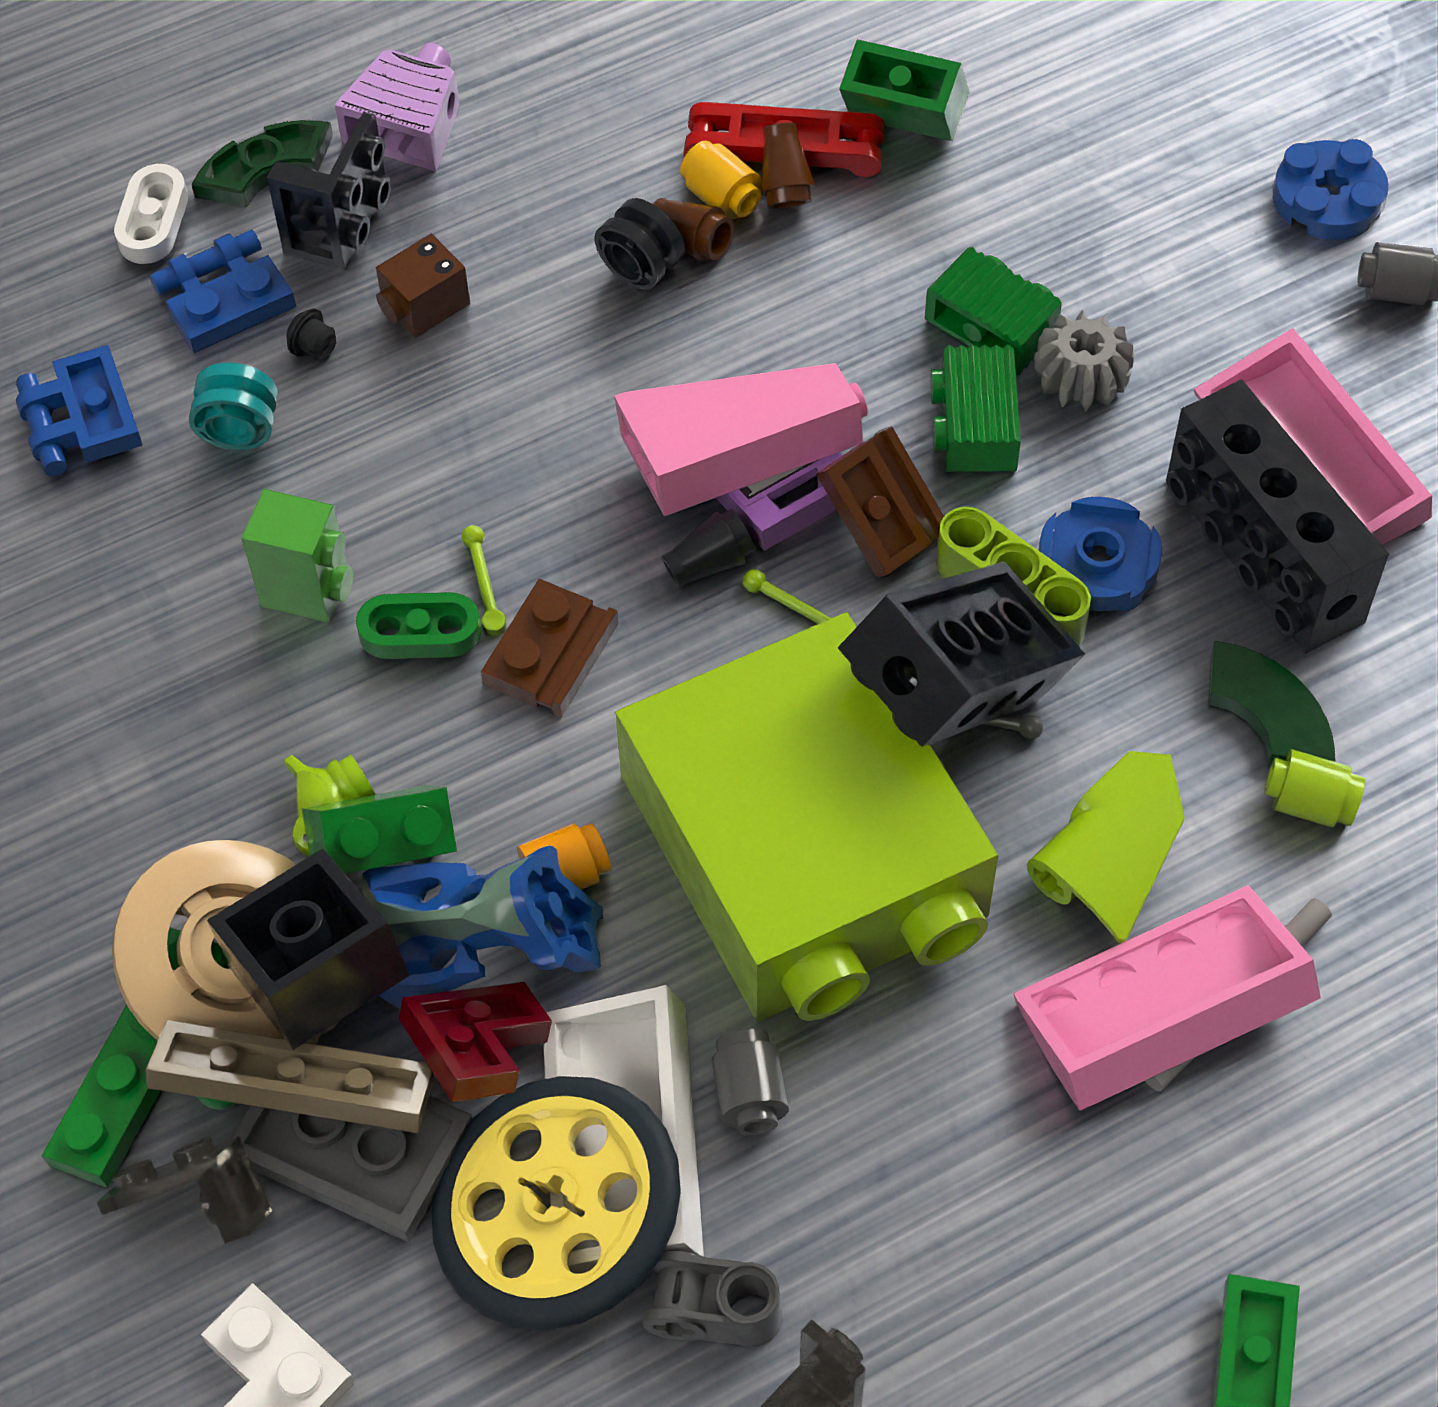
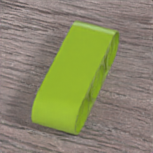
[936,507,1091,646]

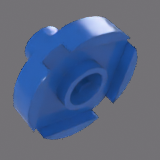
[1273,139,1389,240]
[1038,497,1162,611]

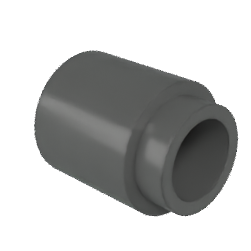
[1357,242,1438,306]
[712,1028,789,1136]

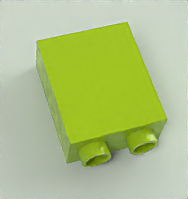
[615,612,998,1023]

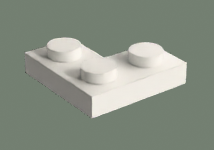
[201,1283,355,1407]

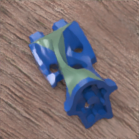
[362,845,603,1009]

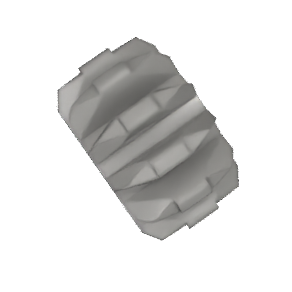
[1034,309,1135,411]

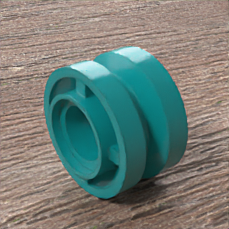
[189,362,278,450]

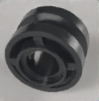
[594,198,685,290]

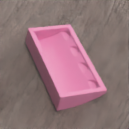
[1194,328,1432,545]
[1013,885,1321,1111]

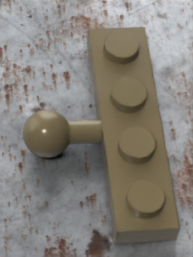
[146,1020,434,1133]

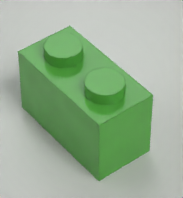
[241,489,354,623]

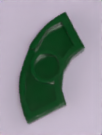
[191,120,333,207]
[1208,640,1335,766]

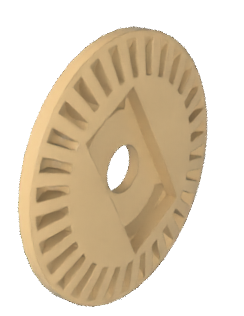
[112,840,297,1041]

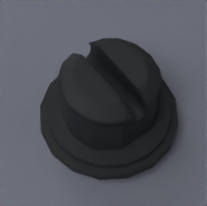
[286,308,336,360]

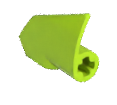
[1027,751,1185,944]

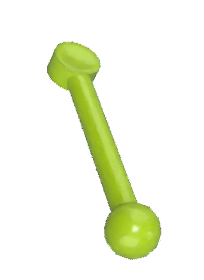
[461,525,506,636]
[743,569,831,624]

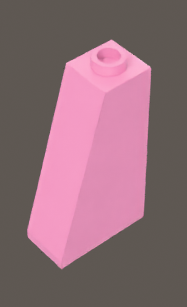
[614,363,868,516]

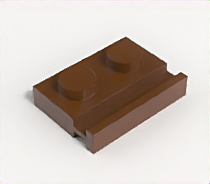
[816,426,944,577]
[481,578,619,718]

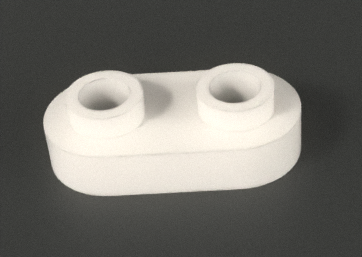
[114,164,188,264]

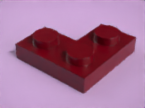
[399,982,552,1102]

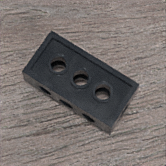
[1166,379,1389,654]
[838,561,1085,747]

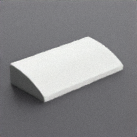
[544,985,704,1273]

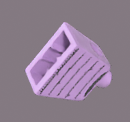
[335,43,459,172]

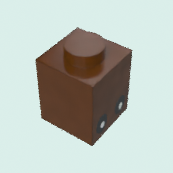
[376,233,470,338]

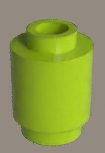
[1264,749,1365,828]

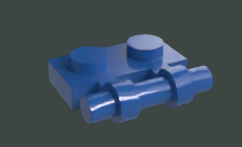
[149,229,296,353]
[16,345,143,476]

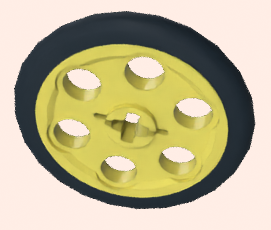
[431,1076,681,1330]

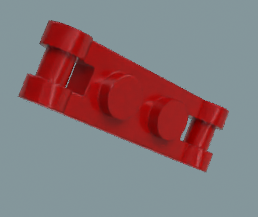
[683,102,885,177]

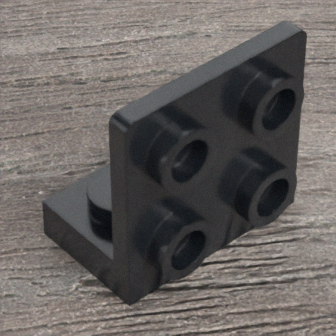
[267,112,391,270]

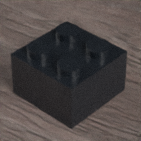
[207,849,410,1050]

